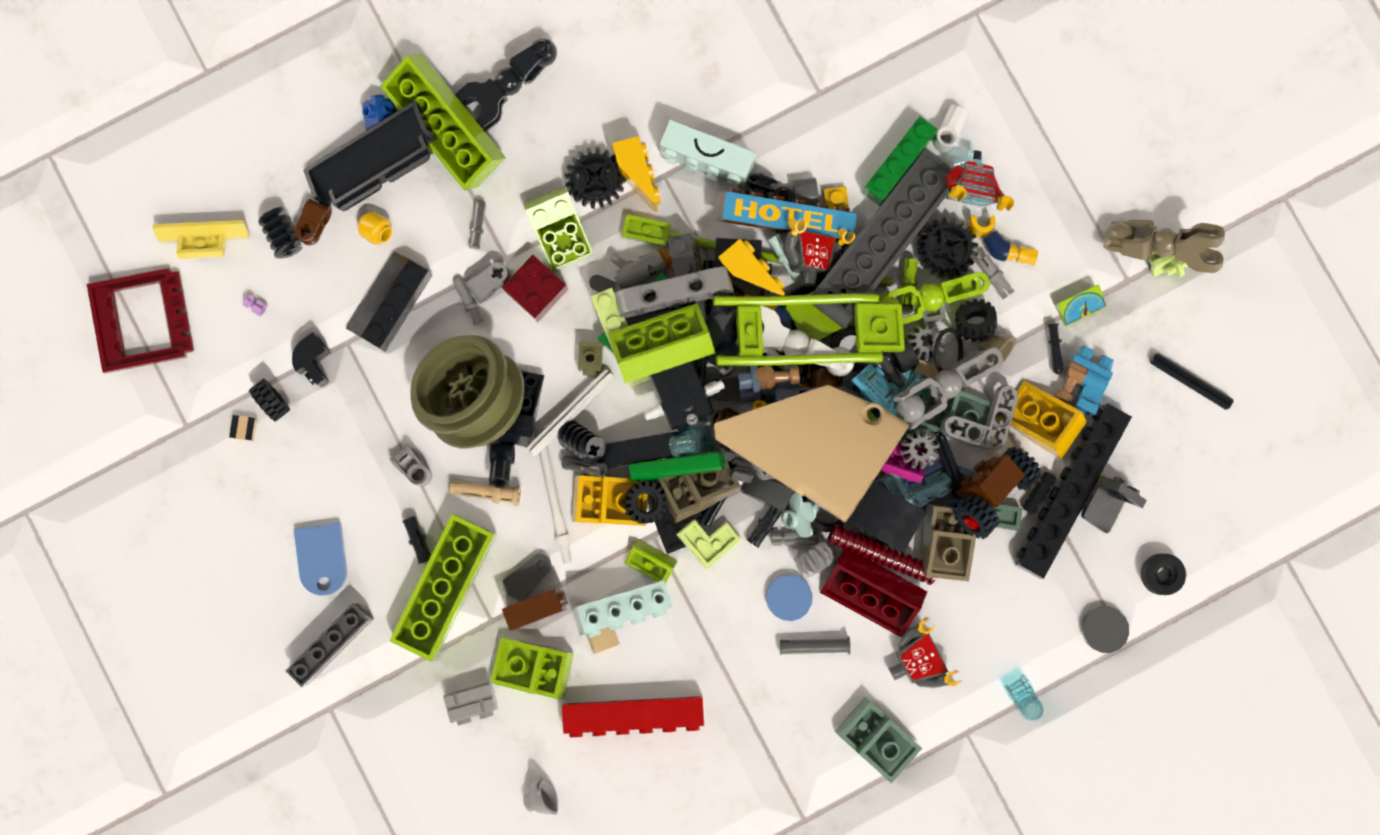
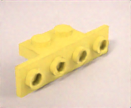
[152,220,249,259]

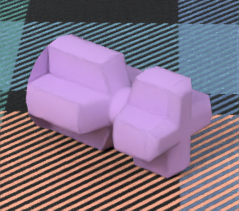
[242,294,267,316]

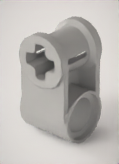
[466,263,510,303]
[389,443,432,487]

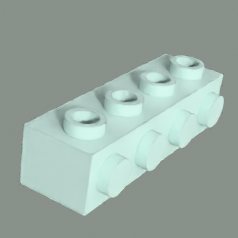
[572,580,672,638]

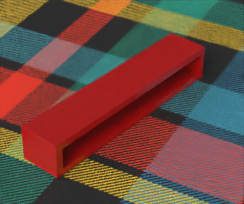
[562,696,704,738]

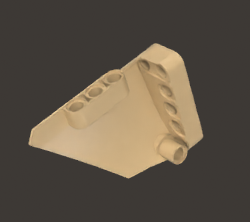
[714,385,909,522]

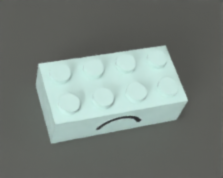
[660,120,756,189]

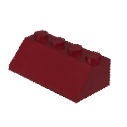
[820,549,928,637]

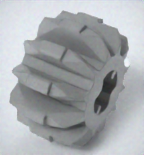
[908,322,946,362]
[899,429,940,469]
[794,541,835,577]

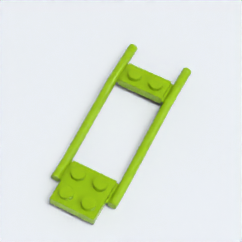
[713,293,905,366]

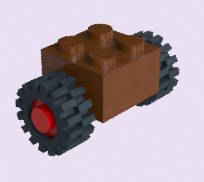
[953,447,1041,539]

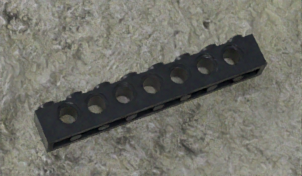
[1015,403,1132,579]

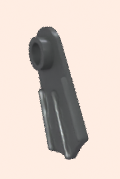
[503,554,551,601]

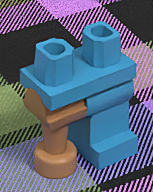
[1054,346,1114,416]

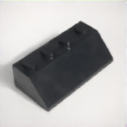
[346,252,433,352]

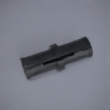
[746,506,784,548]
[402,516,431,564]

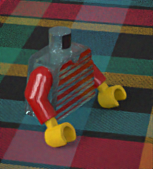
[945,150,1014,211]

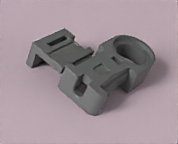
[711,440,754,483]

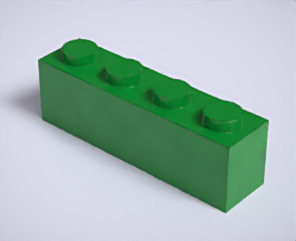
[862,116,938,206]

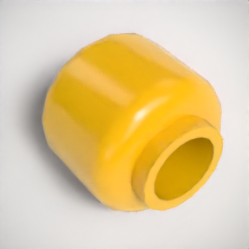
[358,211,392,245]

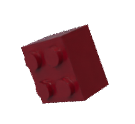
[501,255,569,323]

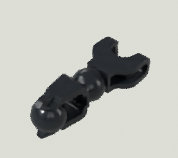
[455,38,557,132]

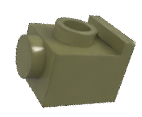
[578,341,604,376]

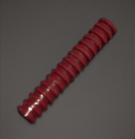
[828,524,936,585]

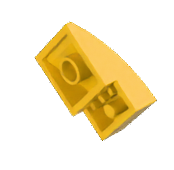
[572,475,648,526]

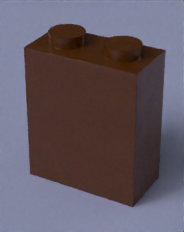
[502,588,569,631]

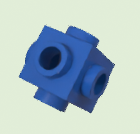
[362,95,396,130]

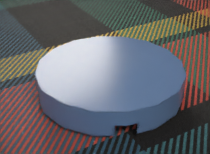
[766,575,813,621]

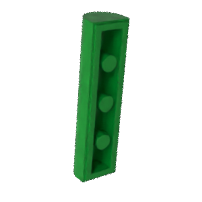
[629,451,725,482]

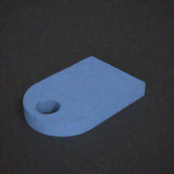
[294,523,347,595]

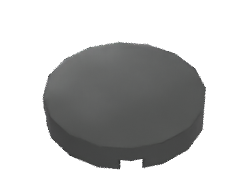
[1082,607,1129,653]

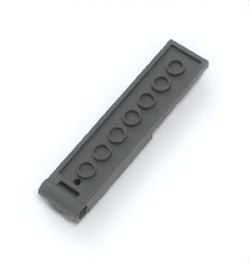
[811,149,959,329]

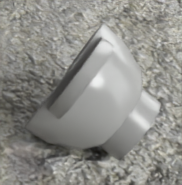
[523,775,558,815]

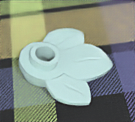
[783,492,816,538]

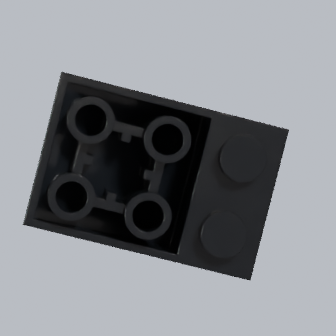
[495,370,545,447]

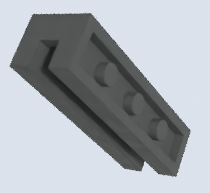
[285,603,374,688]

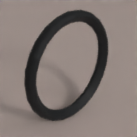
[934,328,963,372]

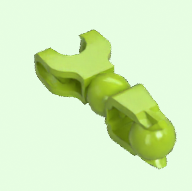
[878,272,990,324]

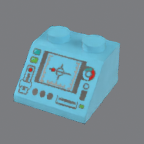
[848,364,901,417]

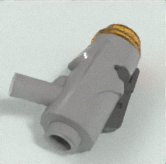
[609,247,672,289]

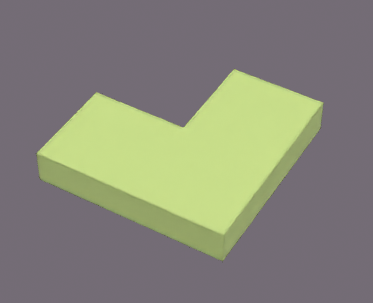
[676,519,741,570]

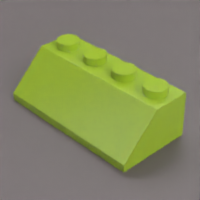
[608,303,715,383]

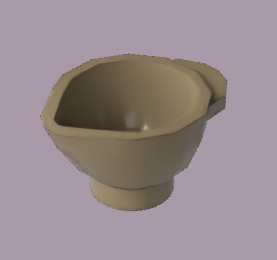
[980,334,1017,365]

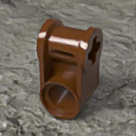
[294,199,332,246]

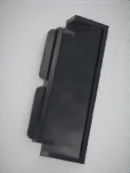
[303,101,438,211]

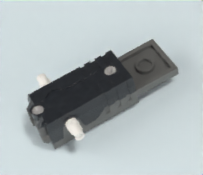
[625,294,725,433]

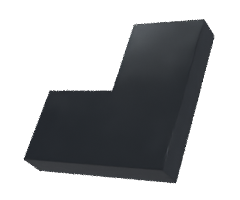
[655,505,701,554]

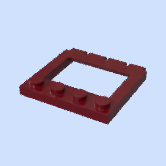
[86,268,194,374]

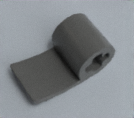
[793,177,819,206]

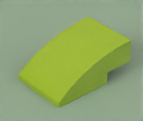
[786,291,855,341]
[490,637,574,699]

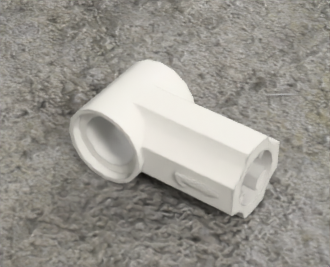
[933,105,969,152]

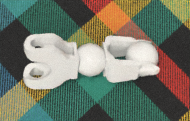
[735,306,854,377]

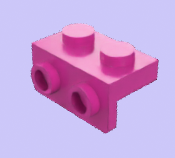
[881,440,926,484]

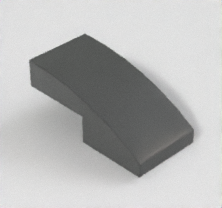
[742,473,794,512]

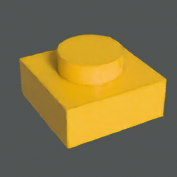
[823,187,849,210]

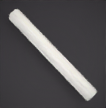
[526,369,614,456]

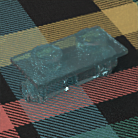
[903,472,952,507]

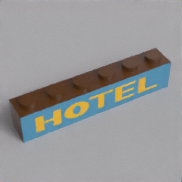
[716,188,857,241]

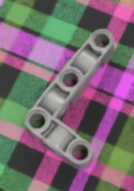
[615,267,735,318]

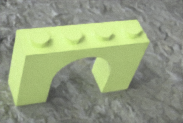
[591,288,650,388]

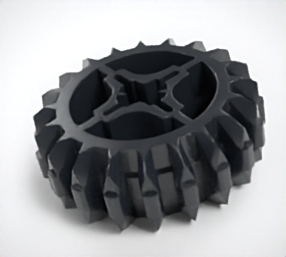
[565,147,626,209]
[916,217,978,279]

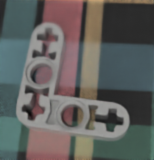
[940,386,1018,451]

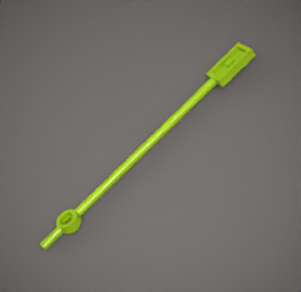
[622,214,892,287]

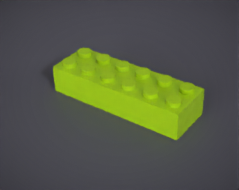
[380,54,506,190]
[389,514,497,662]

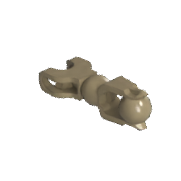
[1103,220,1225,273]

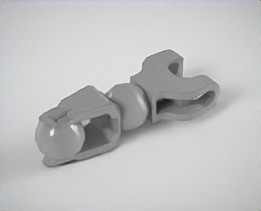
[892,348,1003,429]

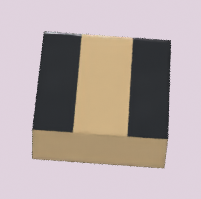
[229,415,257,441]

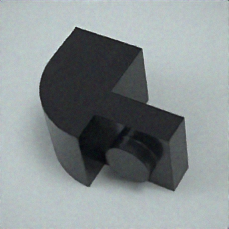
[292,332,331,387]

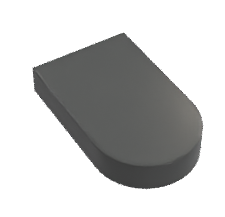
[589,275,617,293]

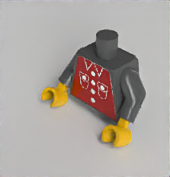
[783,219,855,287]
[888,617,962,688]

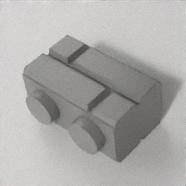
[443,682,498,726]

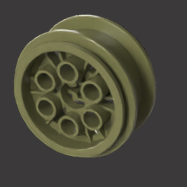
[410,335,524,449]

